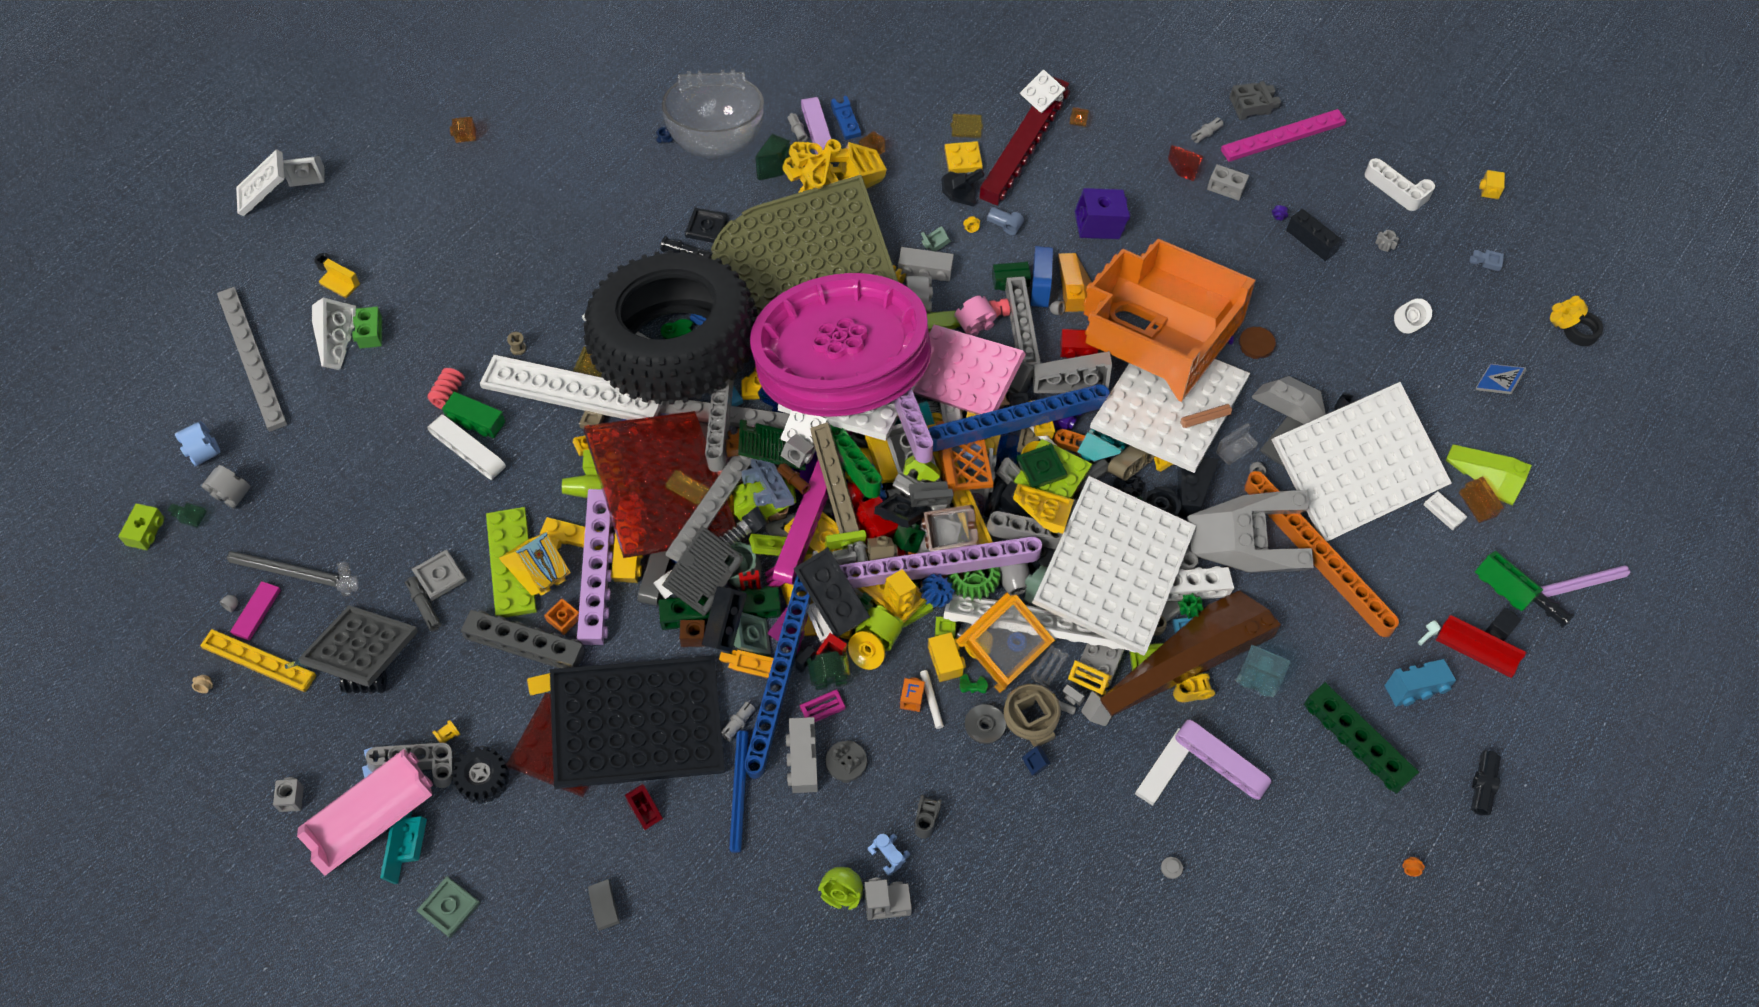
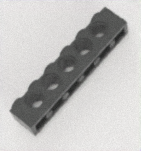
[461,610,585,668]

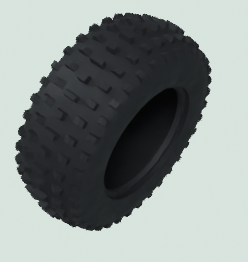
[583,250,758,404]

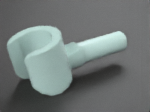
[1418,620,1440,645]

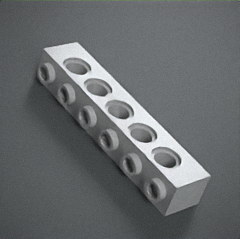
[1005,277,1041,377]

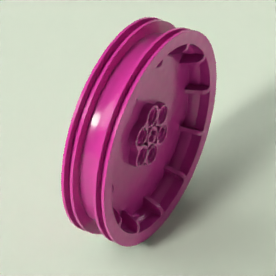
[750,273,931,417]

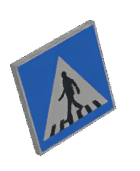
[1476,364,1526,394]

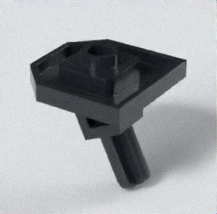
[941,168,985,207]

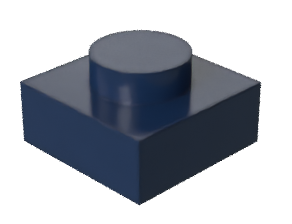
[1022,746,1051,775]

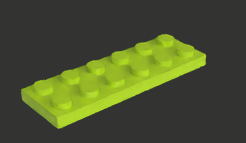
[486,507,537,618]

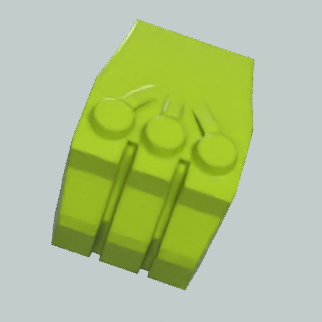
[903,454,940,482]

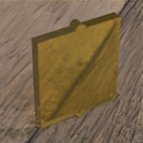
[951,114,983,138]

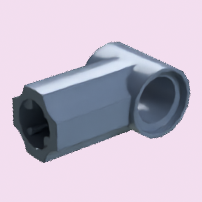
[987,207,1024,235]

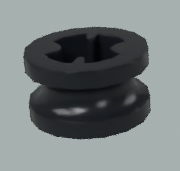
[314,253,331,271]

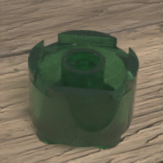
[807,652,851,690]

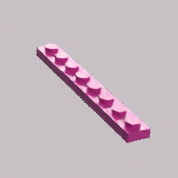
[1221,109,1346,162]

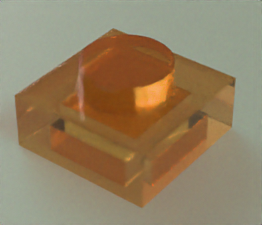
[1069,107,1089,127]

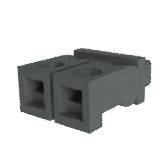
[1229,81,1281,120]

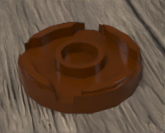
[1239,326,1276,359]

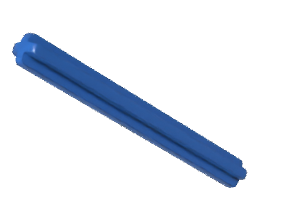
[729,731,748,853]

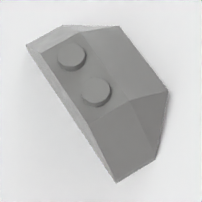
[1252,376,1326,424]

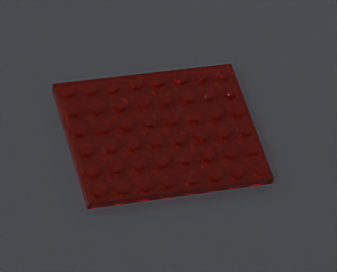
[584,411,736,558]

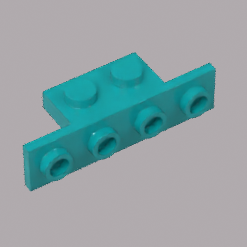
[380,811,427,884]

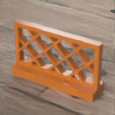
[936,421,993,495]

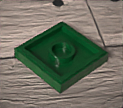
[1016,443,1068,489]

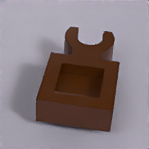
[725,429,740,457]

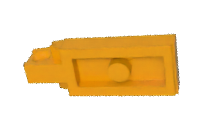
[719,650,774,679]

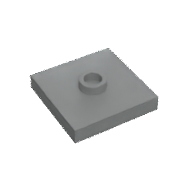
[412,549,467,601]

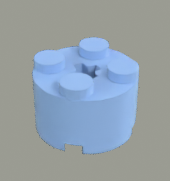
[175,421,220,466]

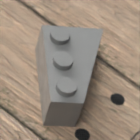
[786,717,818,793]

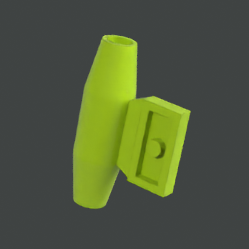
[562,450,640,498]

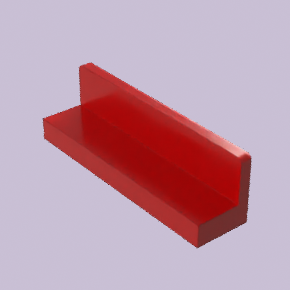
[1436,615,1526,678]

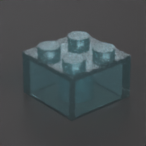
[1236,645,1291,698]

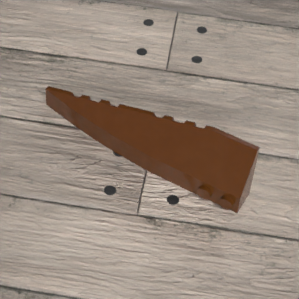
[1100,590,1281,717]

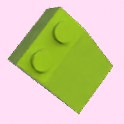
[733,477,796,521]

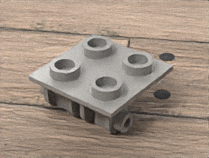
[1074,643,1124,688]

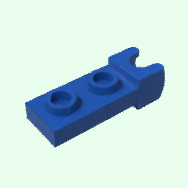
[831,96,861,140]

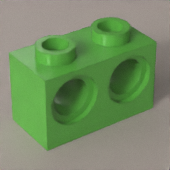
[352,306,382,348]

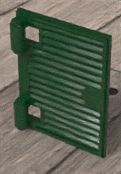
[738,419,806,471]

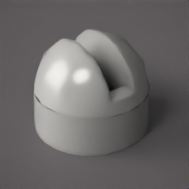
[1050,301,1065,316]
[1249,462,1266,475]
[219,595,238,612]

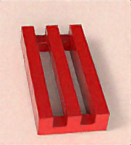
[739,570,761,591]

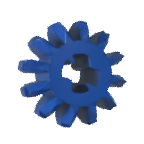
[919,574,955,608]

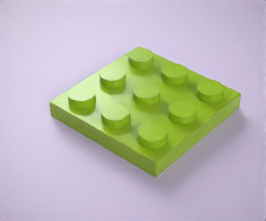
[1014,439,1092,499]

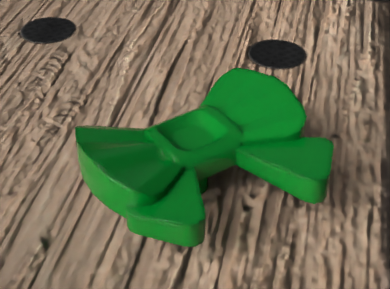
[959,674,988,694]

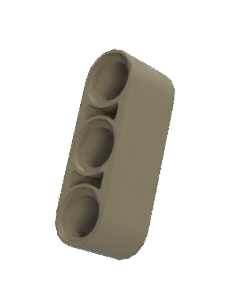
[1108,446,1155,480]

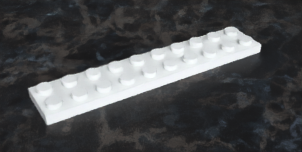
[480,355,663,425]
[943,593,1135,652]

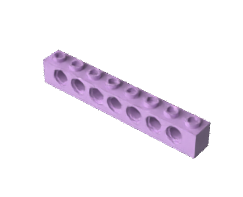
[577,489,617,645]

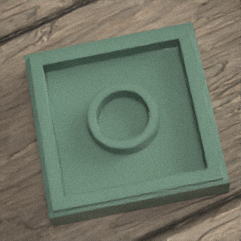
[416,876,480,938]

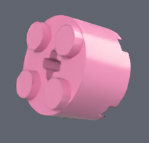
[955,296,997,336]

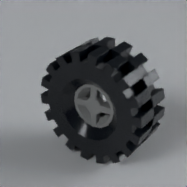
[452,746,509,804]

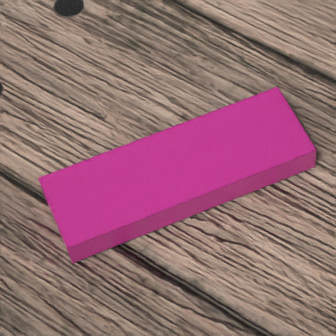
[230,581,281,641]

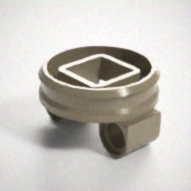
[1004,684,1061,747]

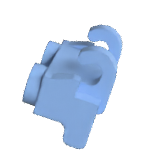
[867,833,910,877]

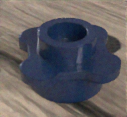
[656,127,673,143]

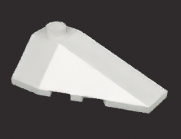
[312,298,356,370]

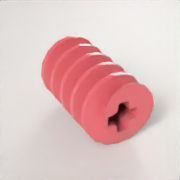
[428,368,465,409]

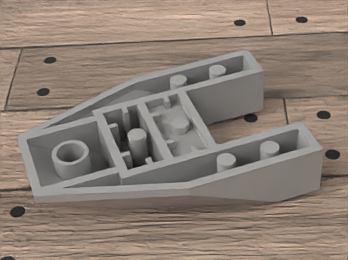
[1187,490,1314,573]

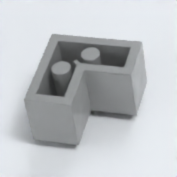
[865,878,912,920]

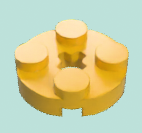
[1550,296,1588,329]

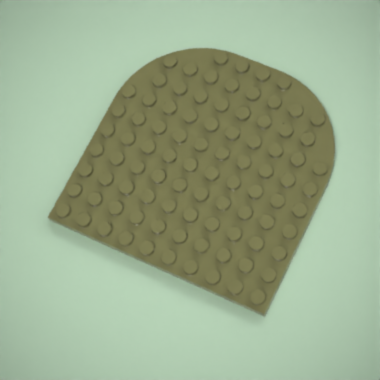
[711,175,898,317]

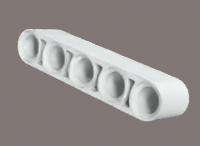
[427,414,506,480]

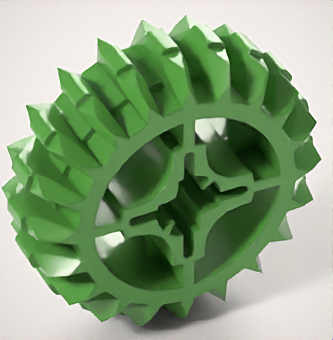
[947,557,1001,601]

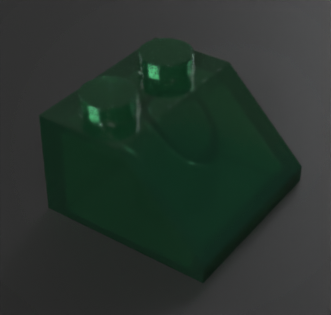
[755,134,791,180]

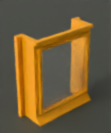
[955,592,1055,693]

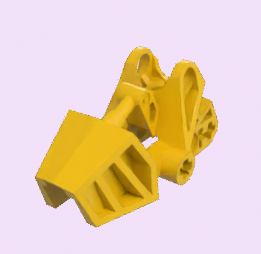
[783,139,887,193]

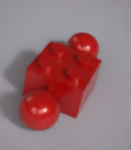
[847,482,907,569]

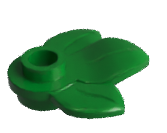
[661,319,693,339]

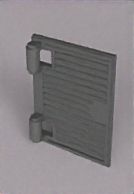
[662,526,743,616]

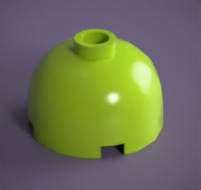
[818,867,863,910]

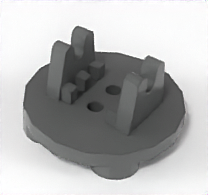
[825,741,867,783]

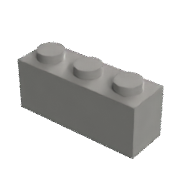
[898,247,954,281]

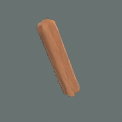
[1180,404,1232,428]

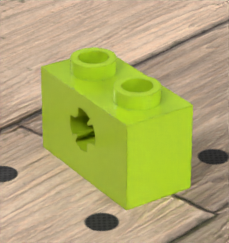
[118,503,165,551]

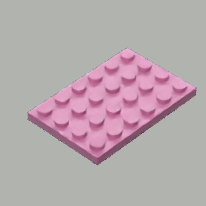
[913,324,1026,415]

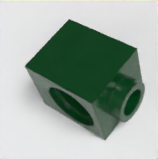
[892,523,926,553]

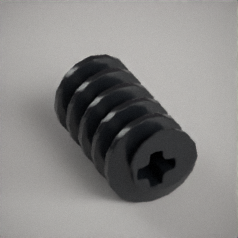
[340,671,387,693]

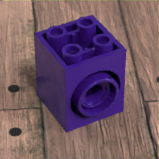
[1074,188,1130,239]

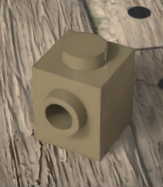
[867,536,897,561]

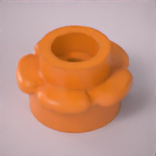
[1402,857,1425,877]

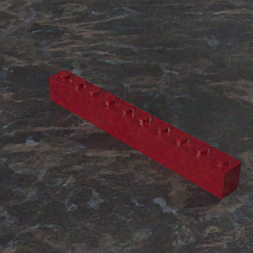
[979,76,1070,206]

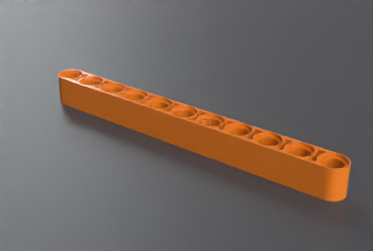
[1244,471,1399,637]

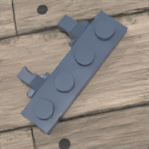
[741,459,794,509]

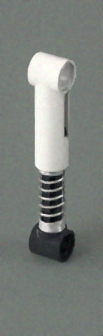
[653,506,769,599]

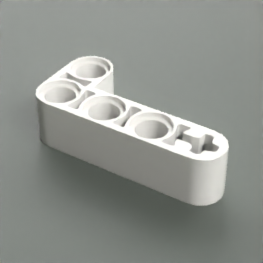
[1365,158,1435,211]

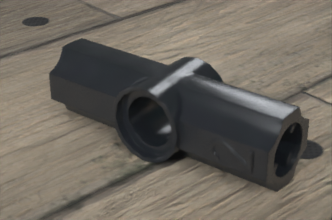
[1471,751,1501,816]

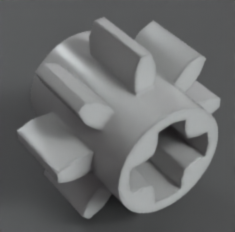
[1375,230,1399,252]

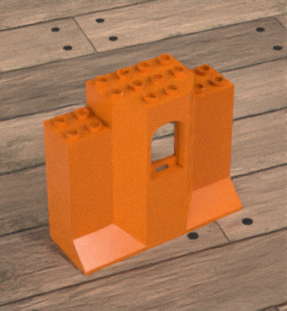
[1083,239,1256,402]

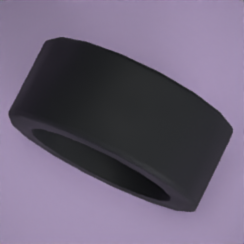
[1564,312,1603,346]

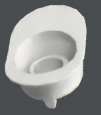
[1394,298,1432,334]

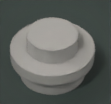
[1161,857,1183,879]

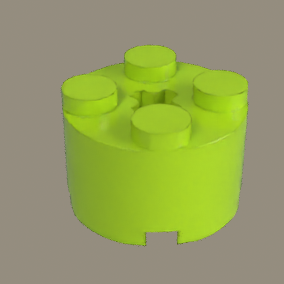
[856,605,903,651]

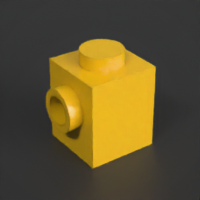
[1479,170,1505,199]

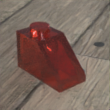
[1168,145,1203,181]

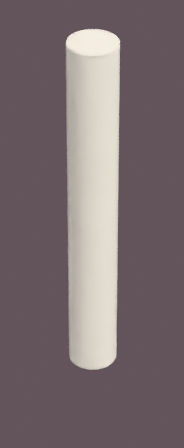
[920,670,944,729]

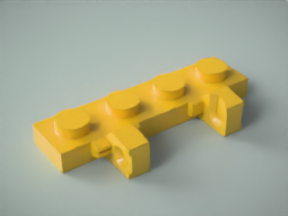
[540,517,615,552]

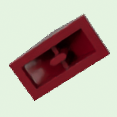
[624,784,663,830]

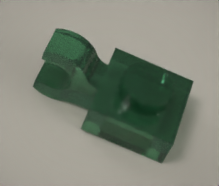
[168,503,207,528]

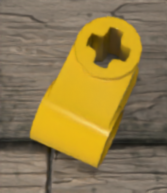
[1173,673,1215,702]

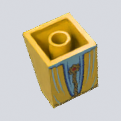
[499,532,571,596]

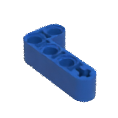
[1030,246,1053,308]

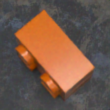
[544,599,579,635]

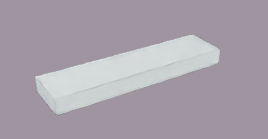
[1135,728,1189,806]

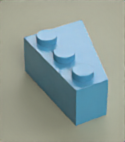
[1384,659,1456,707]

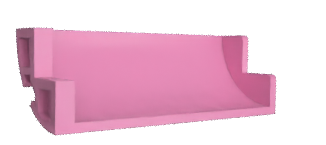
[297,749,433,876]

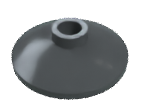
[965,704,1006,744]

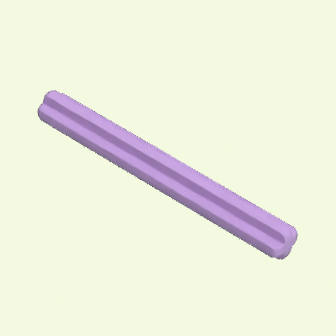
[1541,565,1630,597]

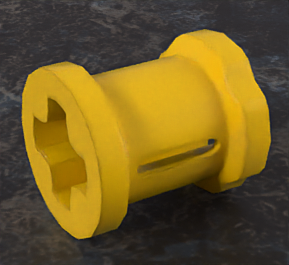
[432,720,461,743]

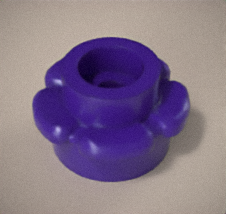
[1272,205,1289,220]

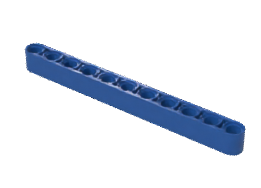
[928,384,1110,452]
[745,575,811,779]

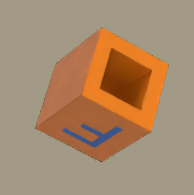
[900,678,925,712]

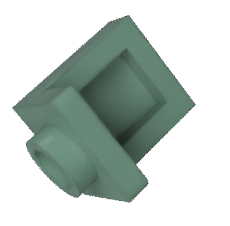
[921,226,951,252]

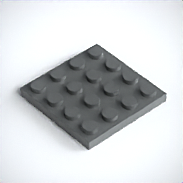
[299,605,418,687]

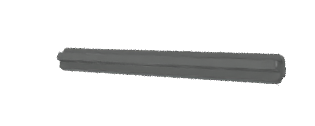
[227,551,340,587]

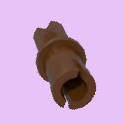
[777,463,811,494]

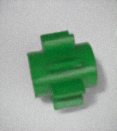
[1178,593,1204,619]

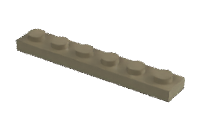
[810,422,860,534]

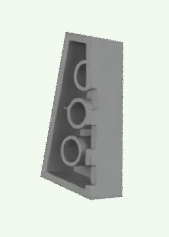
[1033,351,1112,393]

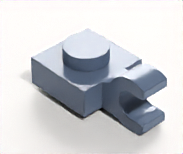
[1469,250,1504,271]

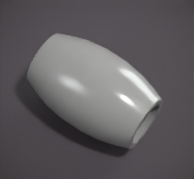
[996,551,1030,596]

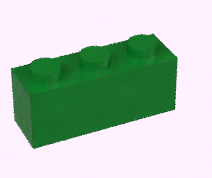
[442,392,506,438]
[1475,551,1543,611]

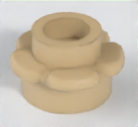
[192,675,213,693]

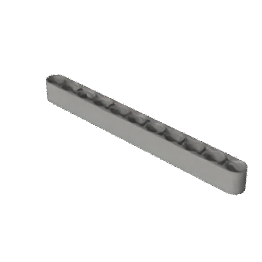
[986,511,1198,570]

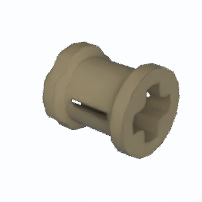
[507,332,526,355]

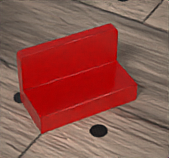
[816,633,847,663]

